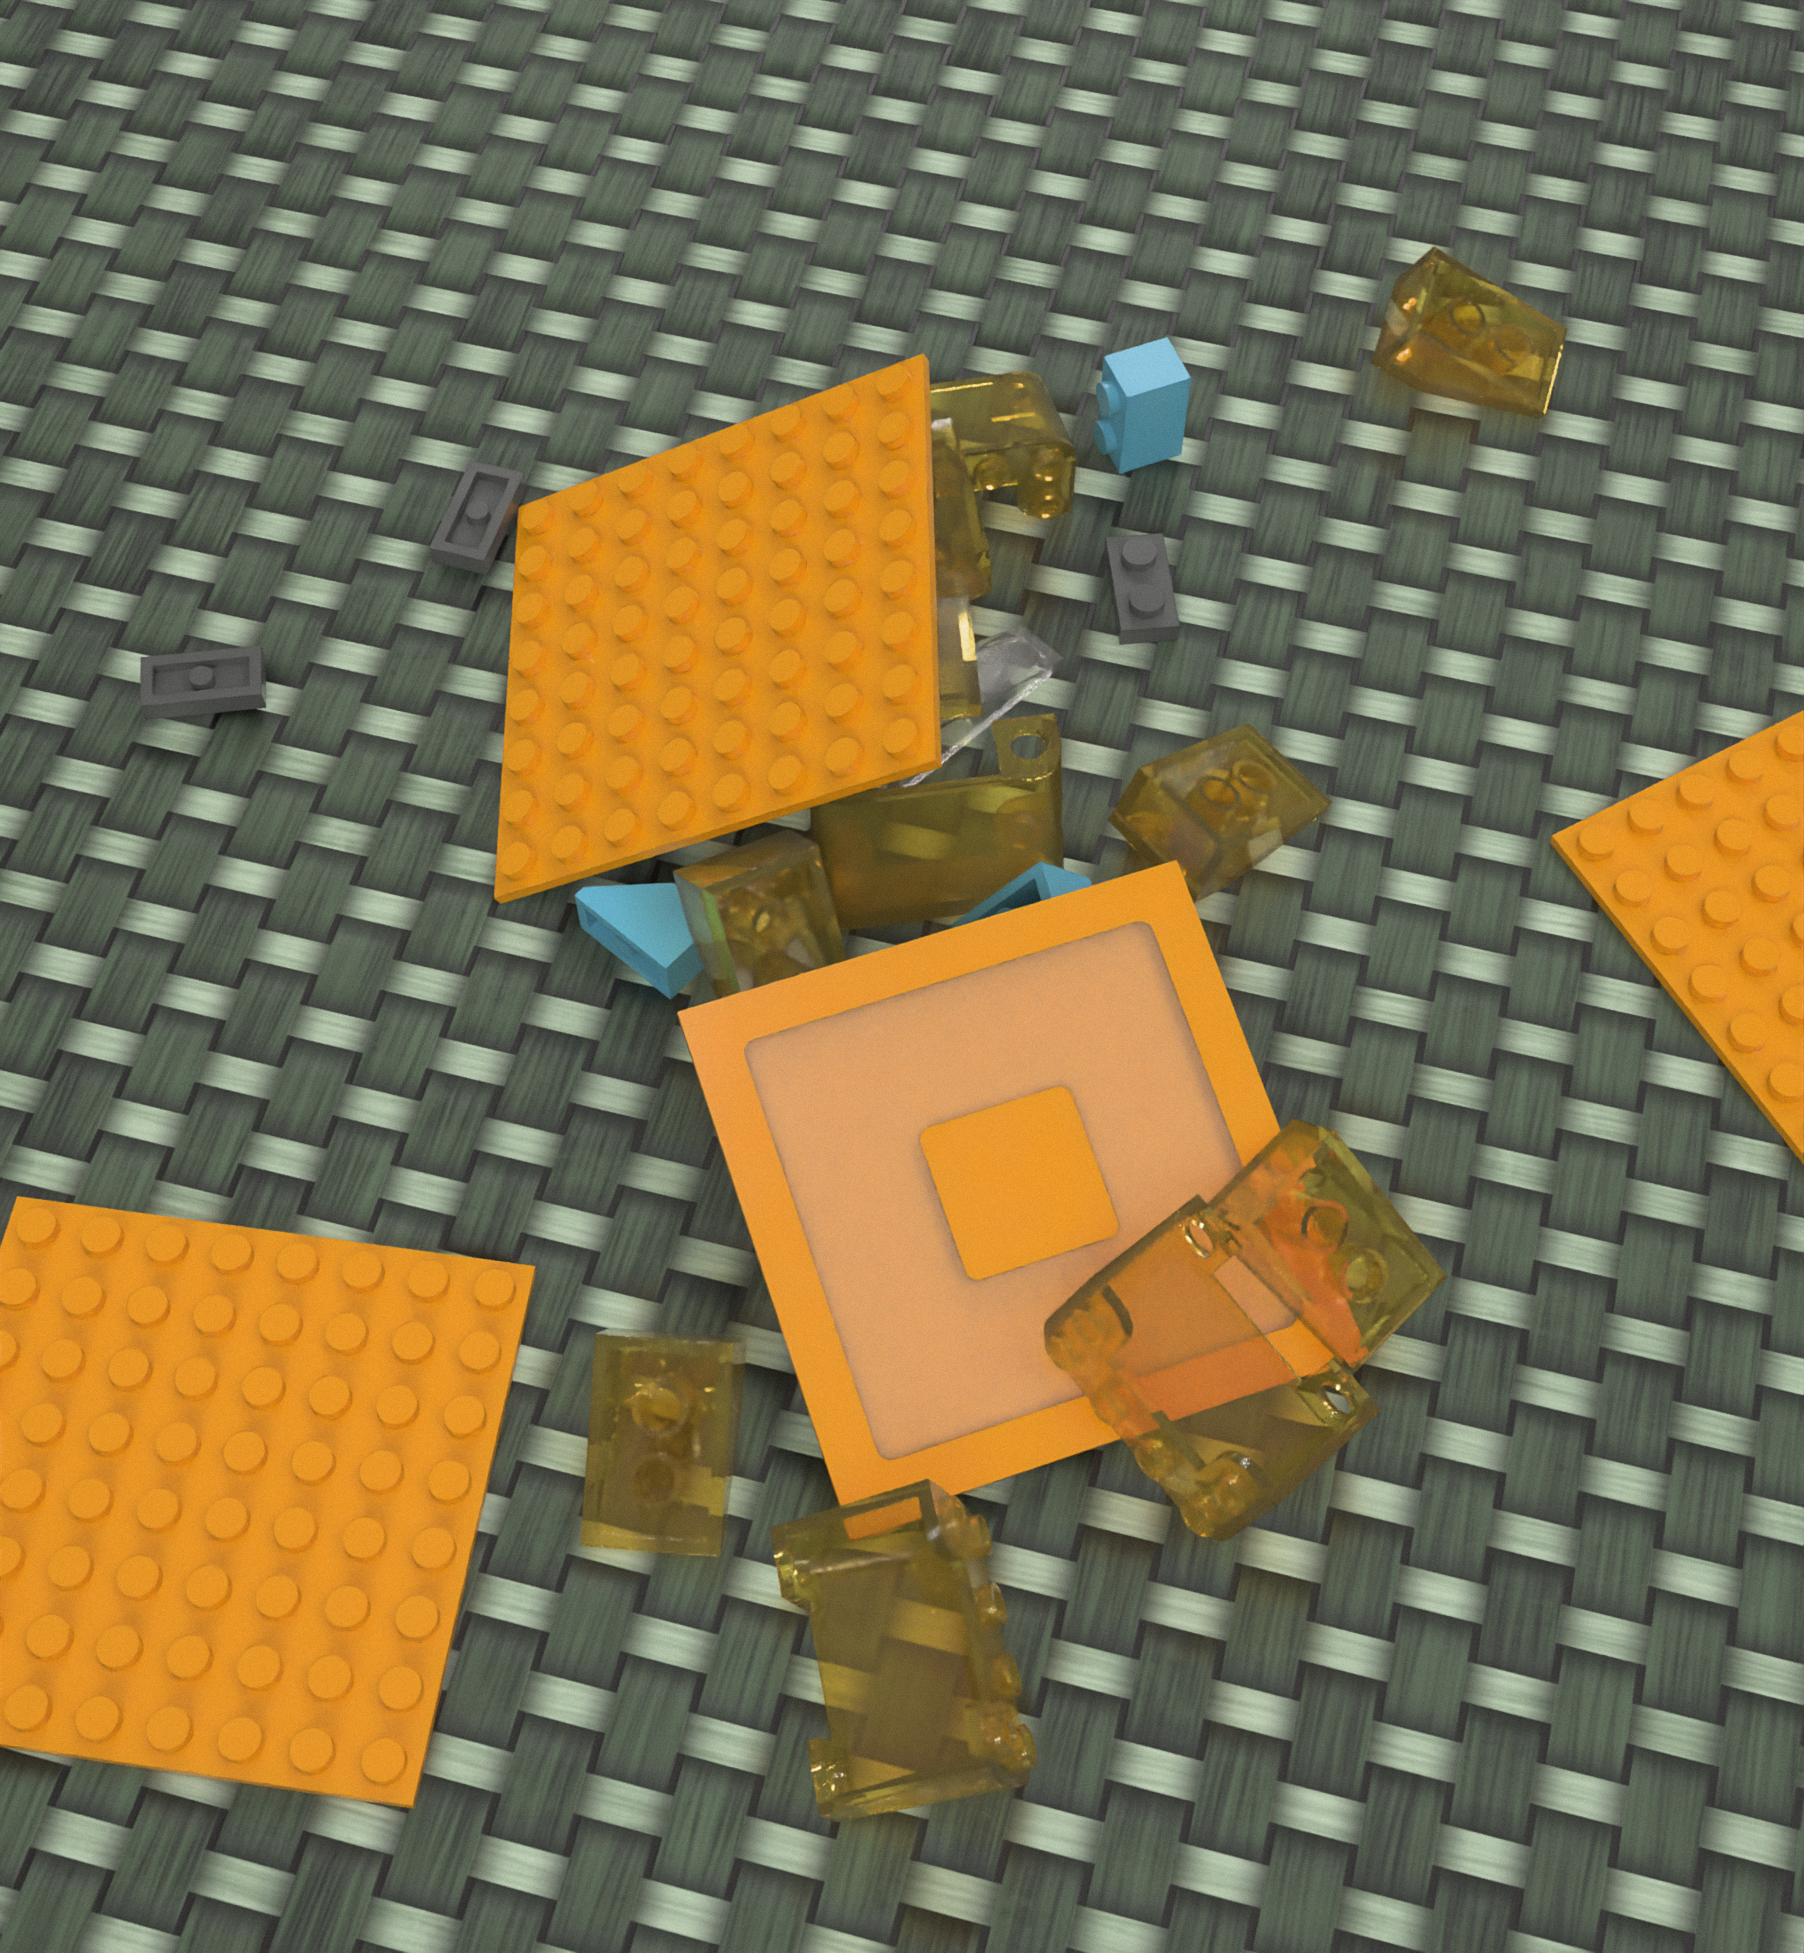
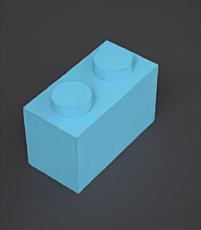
[1093,337,1191,474]

